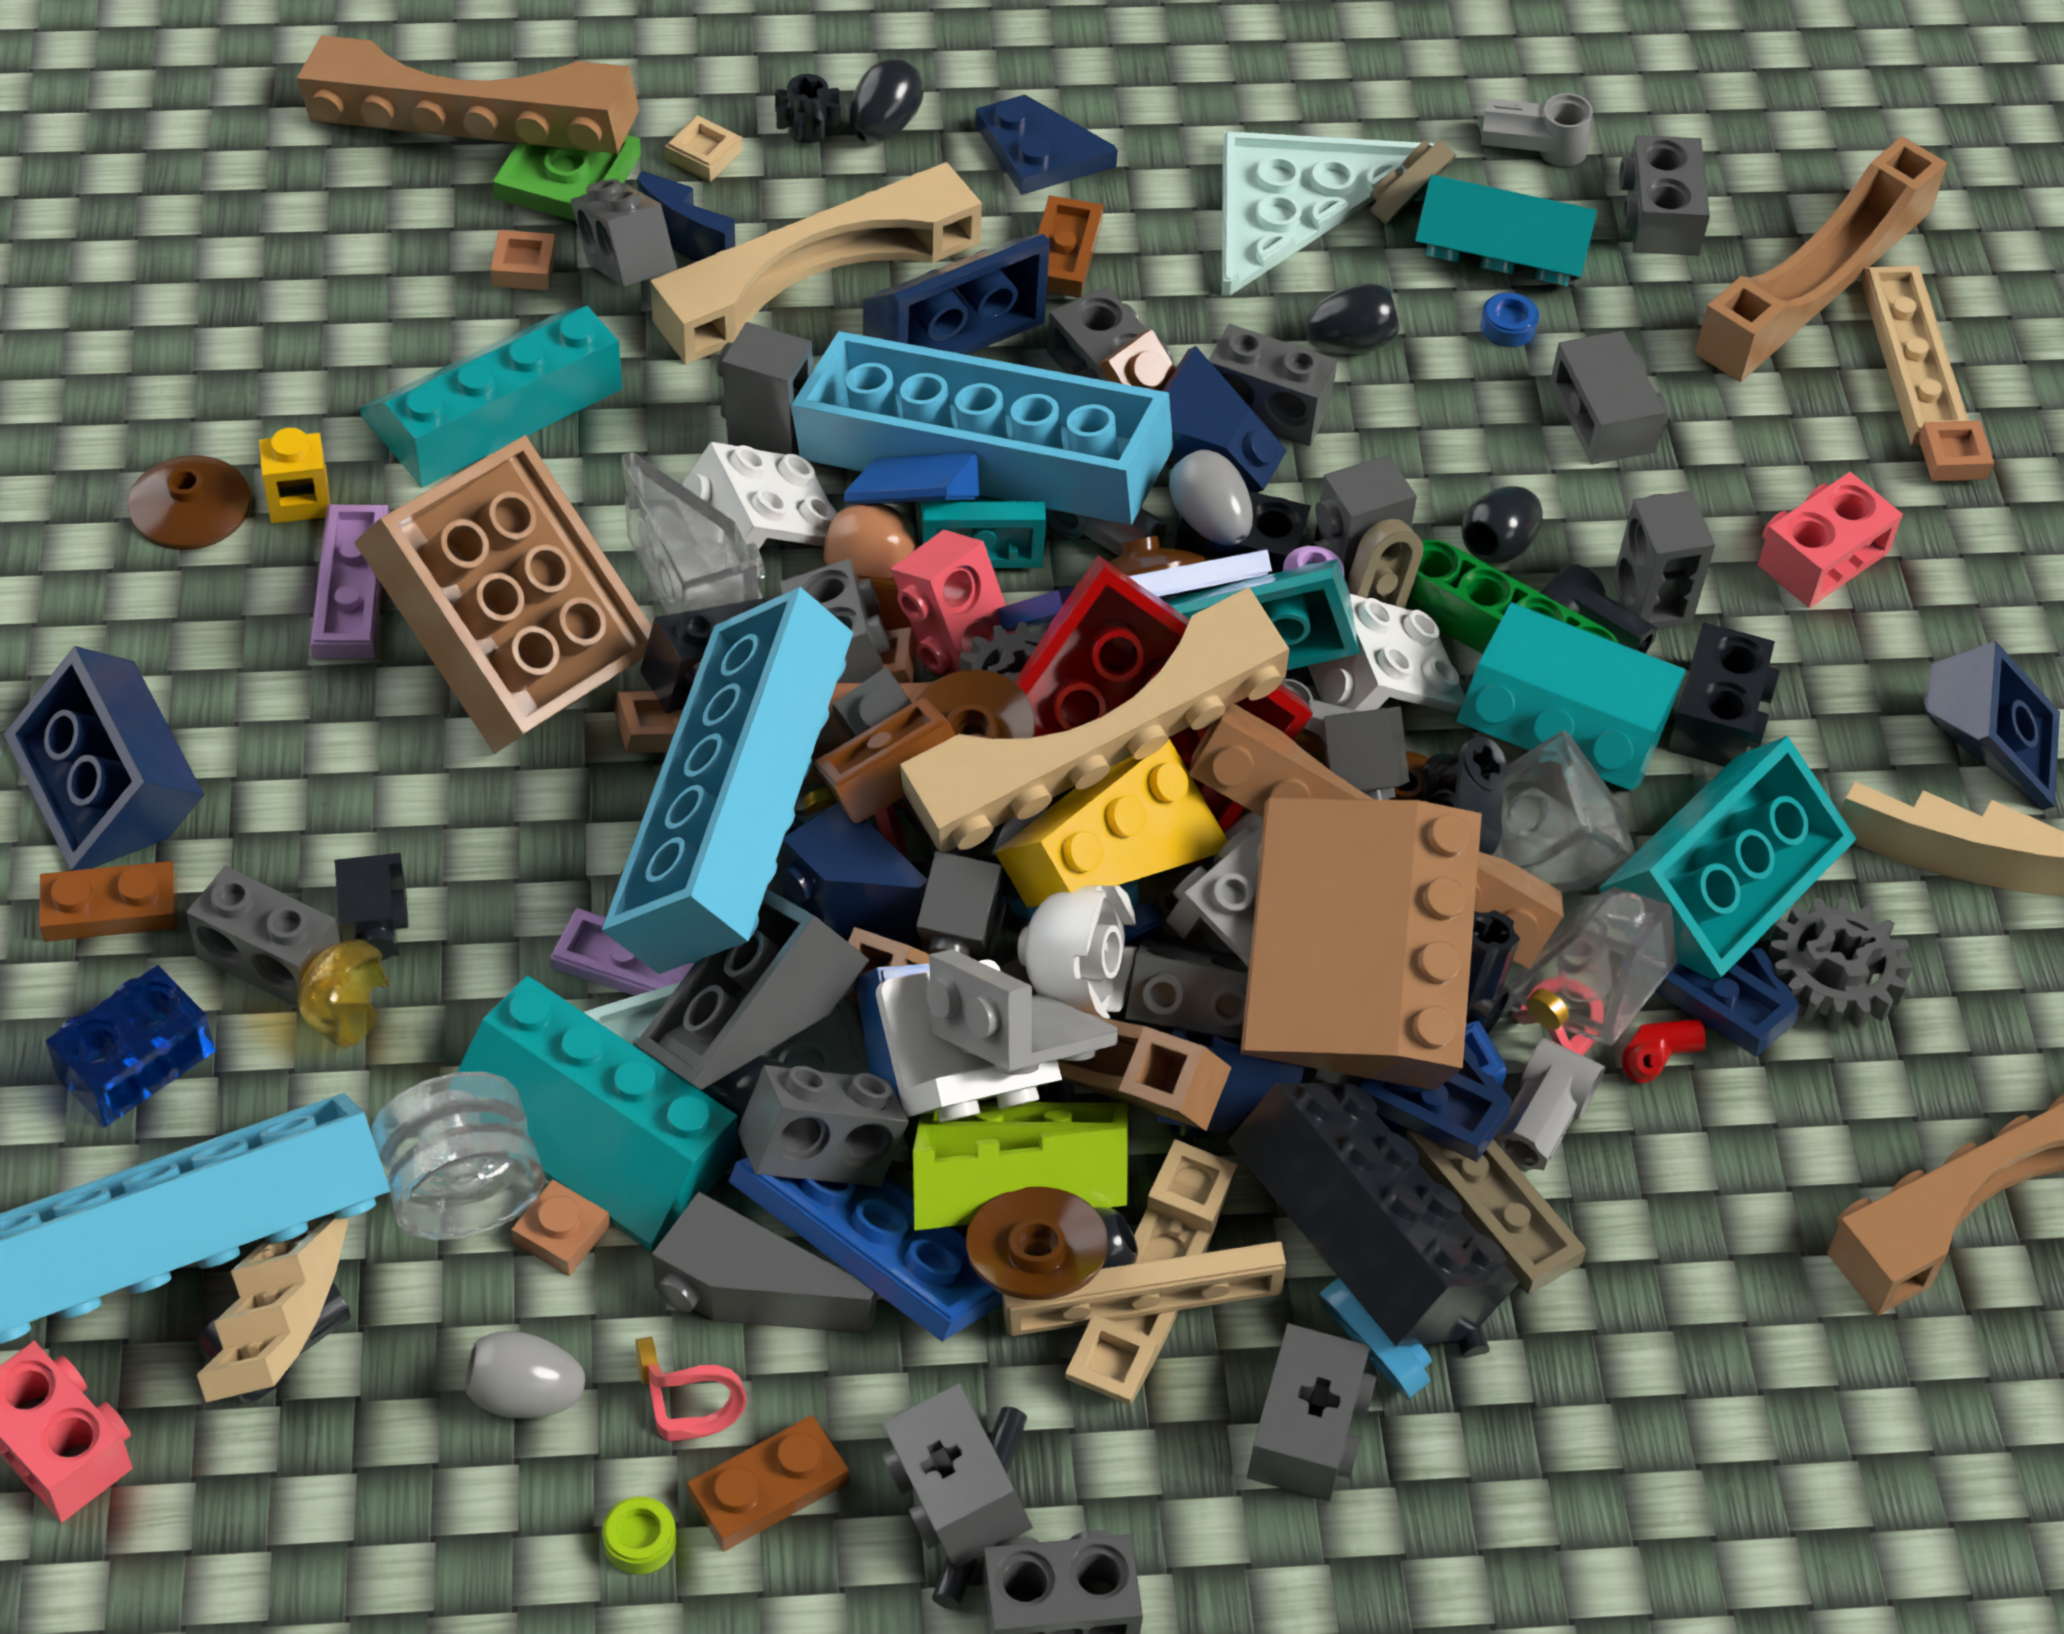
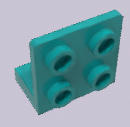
[920,495,1046,568]

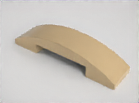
[1065,1139,1238,1406]

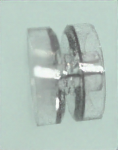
[371,1072,545,1240]

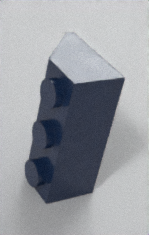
[863,234,1050,355]
[4,646,204,871]

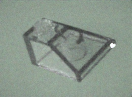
[1492,730,1636,892]
[1505,886,1678,1046]

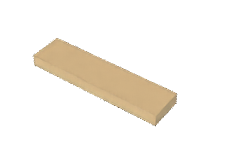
[1860,266,1969,446]
[1003,1241,1286,1336]

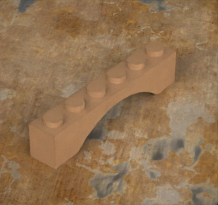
[297,35,639,154]
[1694,136,1948,383]
[1188,704,1564,969]
[845,927,1232,1131]
[1827,1094,2064,1316]

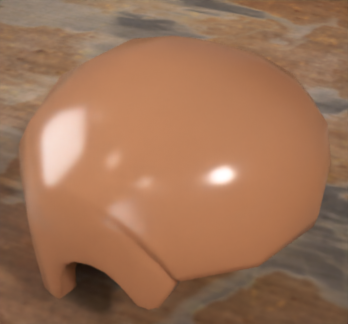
[823,503,918,579]

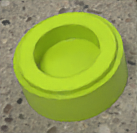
[602,1496,676,1575]

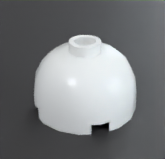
[1018,885,1137,1018]

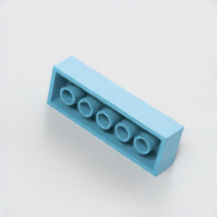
[791,331,1173,525]
[602,587,854,974]
[0,1093,390,1344]

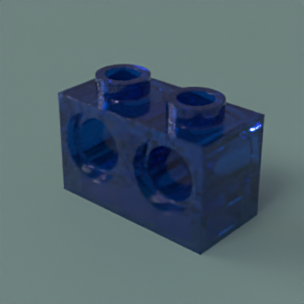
[45,965,215,1128]

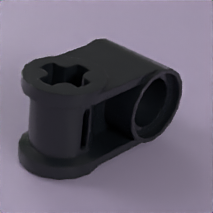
[1421,736,1507,855]

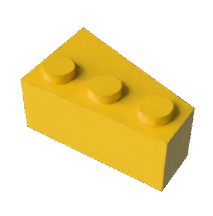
[995,738,1228,908]

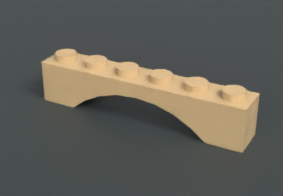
[650,162,982,365]
[900,587,1289,853]

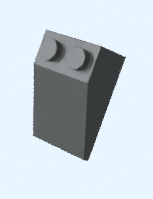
[635,889,869,1090]

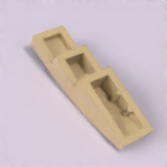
[1840,781,2064,896]
[197,1213,348,1402]

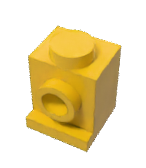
[259,428,330,524]

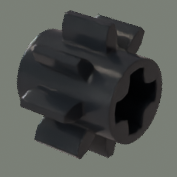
[775,74,841,143]

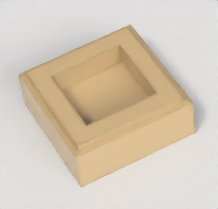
[665,115,742,182]

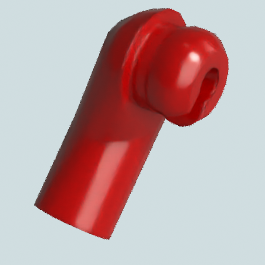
[1621,1019,1706,1083]

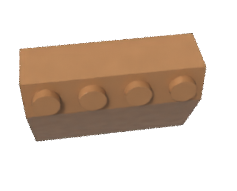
[354,435,652,754]
[1240,798,1482,1090]

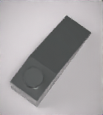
[652,1192,877,1334]

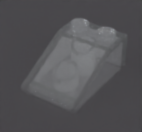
[622,452,765,615]

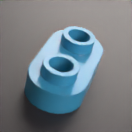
[1318,1277,1432,1400]

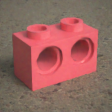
[1757,472,1903,608]
[890,530,1016,676]
[0,1341,133,1524]

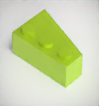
[913,1102,1128,1231]

